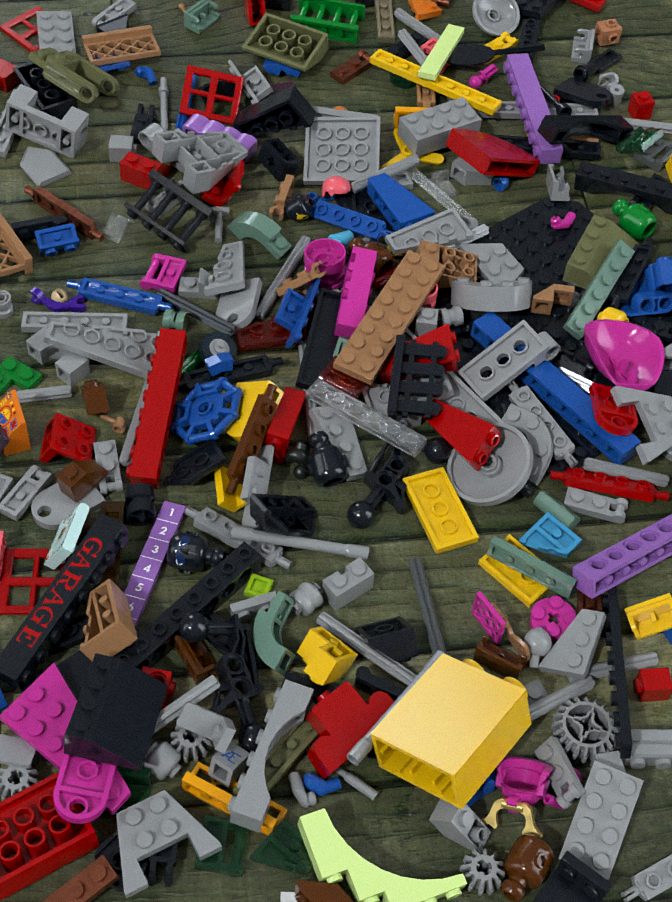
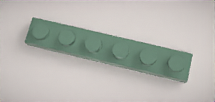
[563,239,635,340]

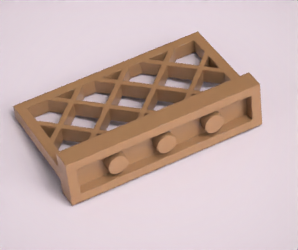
[82,25,161,66]
[0,213,33,277]

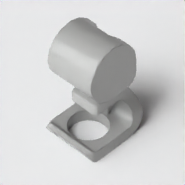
[597,72,625,106]

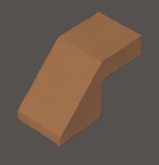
[530,284,575,315]

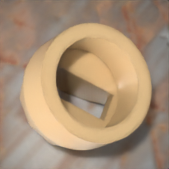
[51,288,68,303]

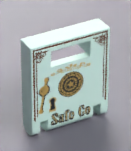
[44,503,89,570]

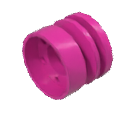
[304,238,346,290]

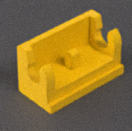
[625,593,672,640]

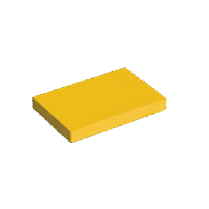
[478,534,550,608]

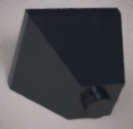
[355,616,419,662]

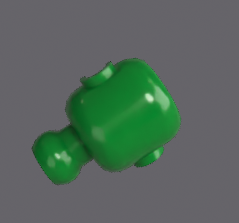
[612,199,657,240]

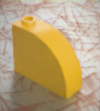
[223,380,284,442]

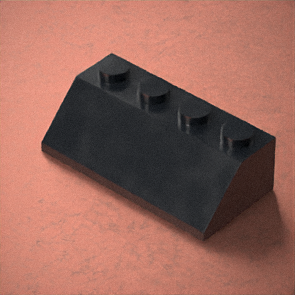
[13,61,78,120]

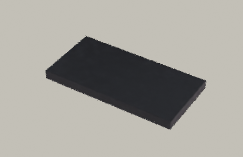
[295,287,374,404]

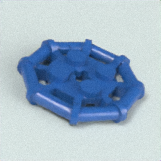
[171,377,243,446]

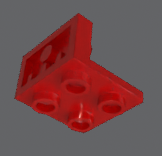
[199,160,245,207]
[39,413,96,463]

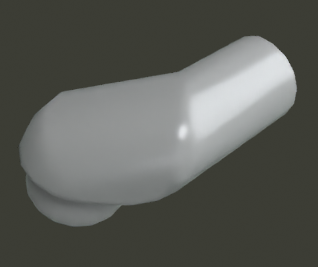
[288,772,317,808]

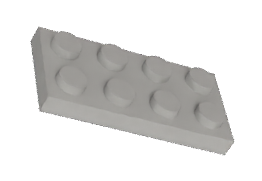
[36,11,76,54]
[558,760,644,880]

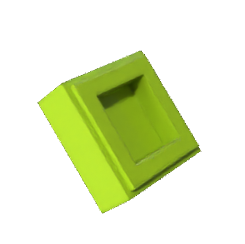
[244,573,274,598]

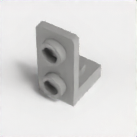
[176,701,236,753]

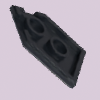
[163,439,228,486]

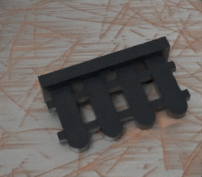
[387,335,447,421]

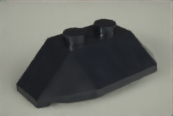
[250,493,317,536]

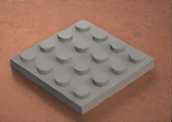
[303,116,381,185]

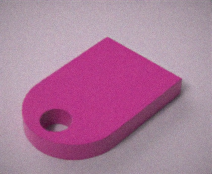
[53,754,117,824]

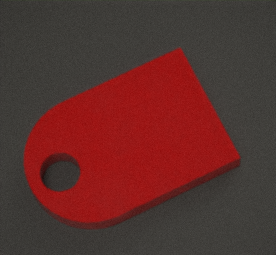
[589,382,638,436]

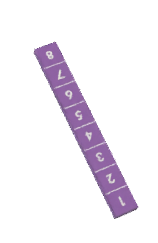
[124,500,186,630]

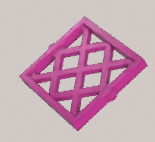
[471,591,506,644]

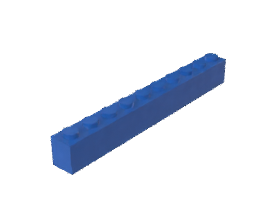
[471,312,641,465]

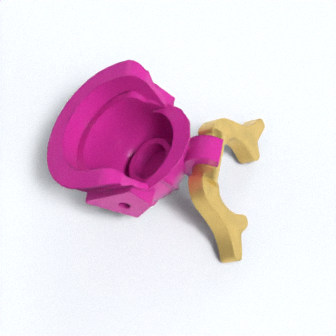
[481,756,553,839]

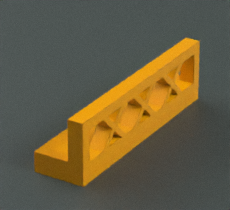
[182,761,288,838]

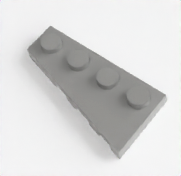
[308,402,367,481]

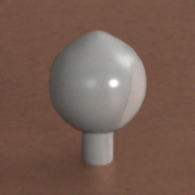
[523,627,552,669]

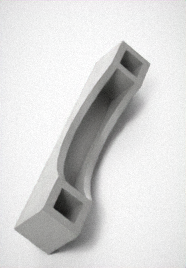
[227,679,314,833]

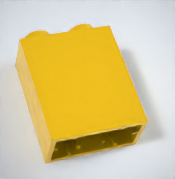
[370,653,532,810]

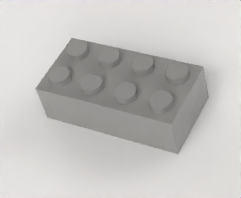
[398,97,482,156]

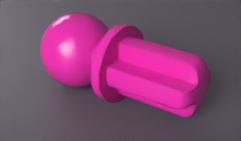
[469,64,498,89]

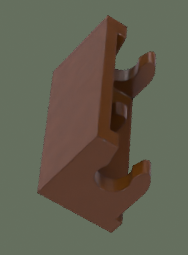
[473,634,528,680]
[174,635,218,685]

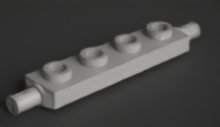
[506,380,578,468]
[184,506,293,571]
[621,854,672,902]

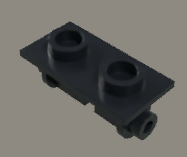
[550,346,596,379]

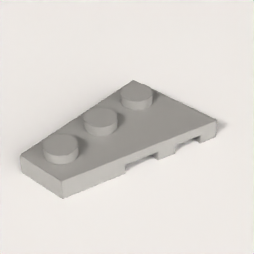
[538,609,607,680]

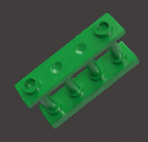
[290,0,365,44]

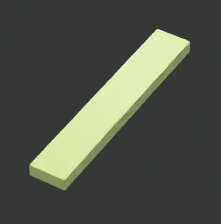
[418,24,465,81]

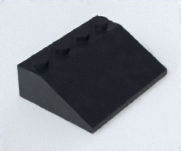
[64,653,168,771]

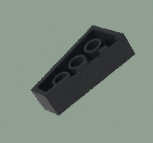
[232,85,316,137]

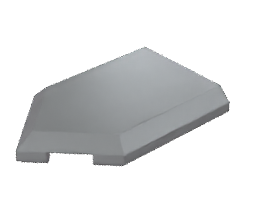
[20,147,72,187]

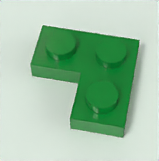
[0,356,43,396]

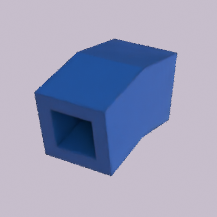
[204,352,234,376]

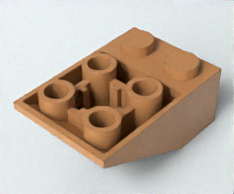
[415,240,477,289]

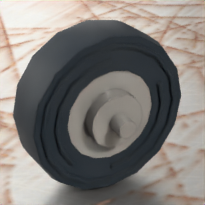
[199,331,237,363]

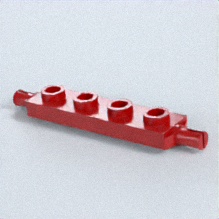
[549,467,670,503]

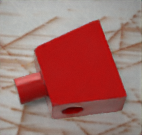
[244,0,266,26]

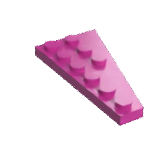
[0,663,131,815]

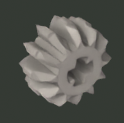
[170,724,212,763]
[0,765,39,801]
[459,848,506,896]

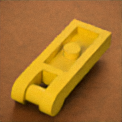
[484,31,519,65]

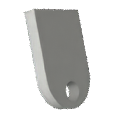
[216,277,262,330]
[31,483,106,530]

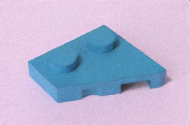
[518,512,582,558]

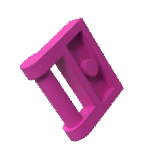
[139,253,187,294]

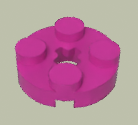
[529,596,577,643]

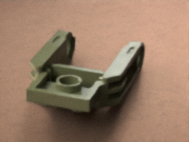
[28,47,119,103]

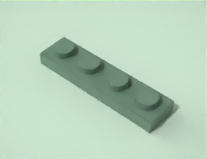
[487,535,577,599]

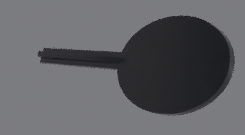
[447,44,545,66]

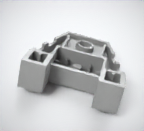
[152,131,249,194]

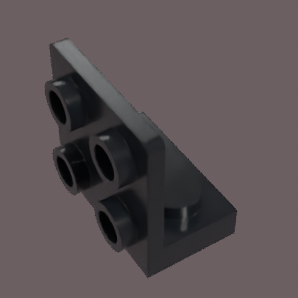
[533,851,612,902]

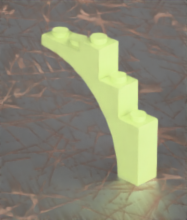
[297,808,467,902]

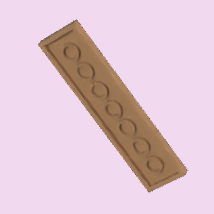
[333,250,445,385]

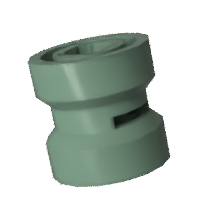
[162,308,188,330]

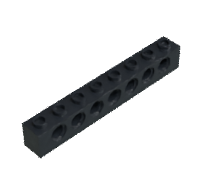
[113,541,261,671]

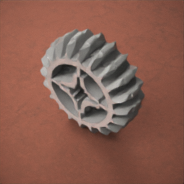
[551,696,618,763]

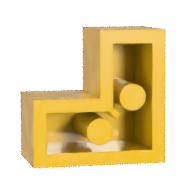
[296,626,358,686]

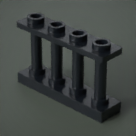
[124,168,217,253]

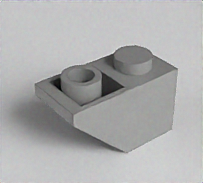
[450,157,494,185]
[429,799,491,854]

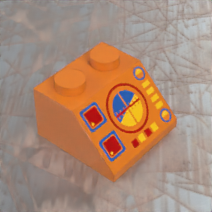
[0,389,31,456]

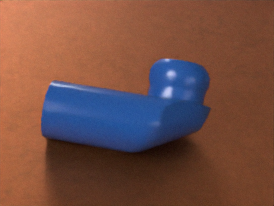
[135,66,158,86]
[303,772,342,796]

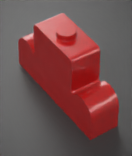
[305,682,394,779]

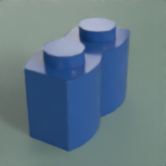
[644,257,672,292]

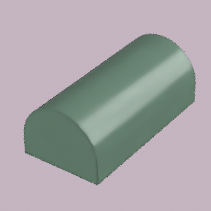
[533,491,581,531]

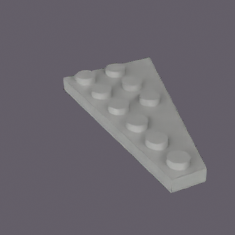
[43,321,160,379]

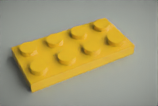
[402,467,479,554]

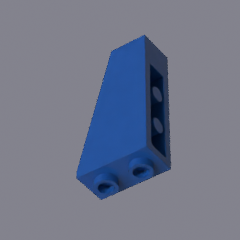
[367,173,435,232]

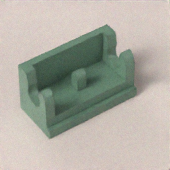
[184,0,220,34]

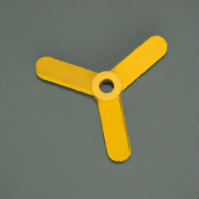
[381,128,444,169]

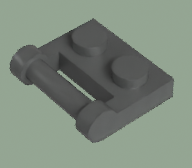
[633,134,672,171]

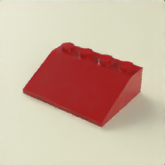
[0,771,99,900]

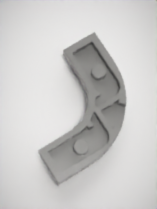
[502,404,553,487]

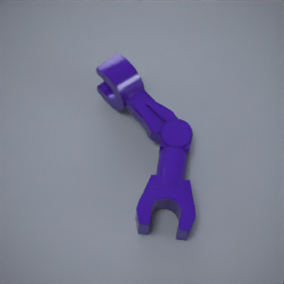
[30,287,86,313]

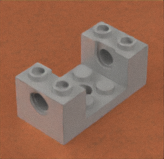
[6,84,89,159]

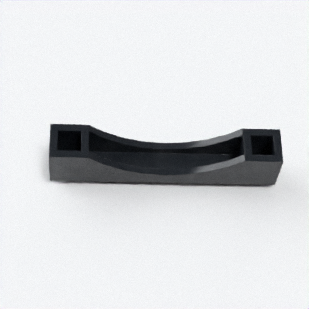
[537,115,634,144]
[574,161,672,214]

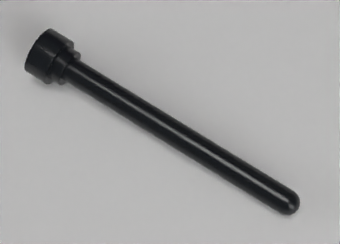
[538,81,572,115]

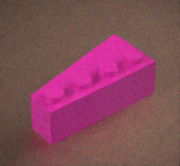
[334,246,377,337]

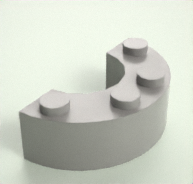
[451,277,532,312]

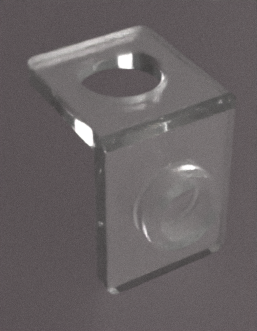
[103,212,136,243]

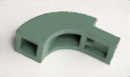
[227,211,292,260]
[253,591,296,677]

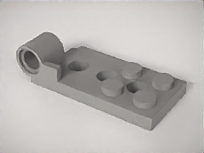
[457,319,560,402]

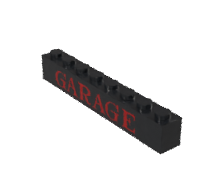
[0,514,129,690]

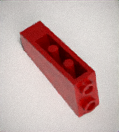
[380,324,460,384]
[264,386,307,464]
[422,399,502,471]

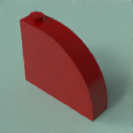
[445,128,540,178]

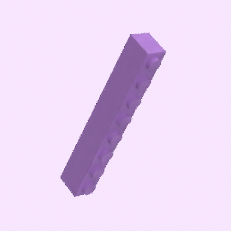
[503,53,563,164]

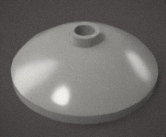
[472,0,520,37]

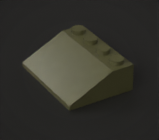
[242,12,329,72]
[563,215,639,298]

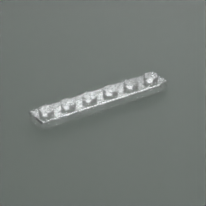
[306,378,427,458]

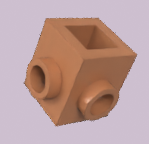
[594,19,622,46]

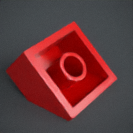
[119,151,172,189]

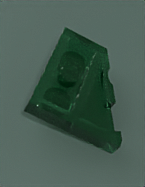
[250,819,313,876]

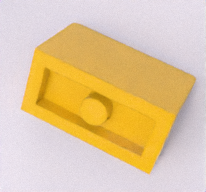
[214,466,248,513]

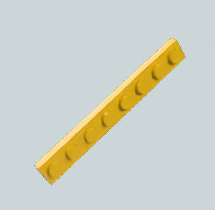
[370,49,502,116]

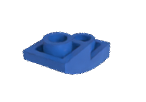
[263,58,301,78]

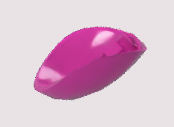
[584,319,665,391]

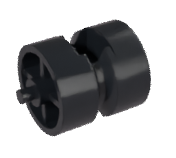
[124,483,157,526]

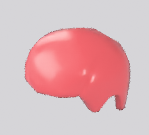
[322,176,351,197]

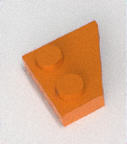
[408,0,442,20]

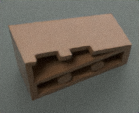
[79,578,138,661]

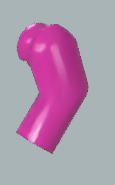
[550,212,576,230]

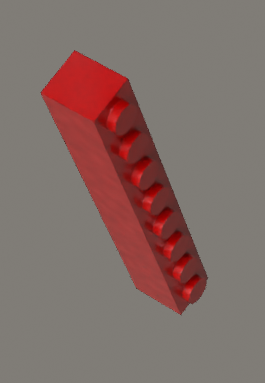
[126,328,188,489]

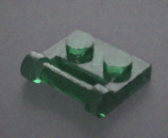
[616,127,664,154]
[194,815,250,877]

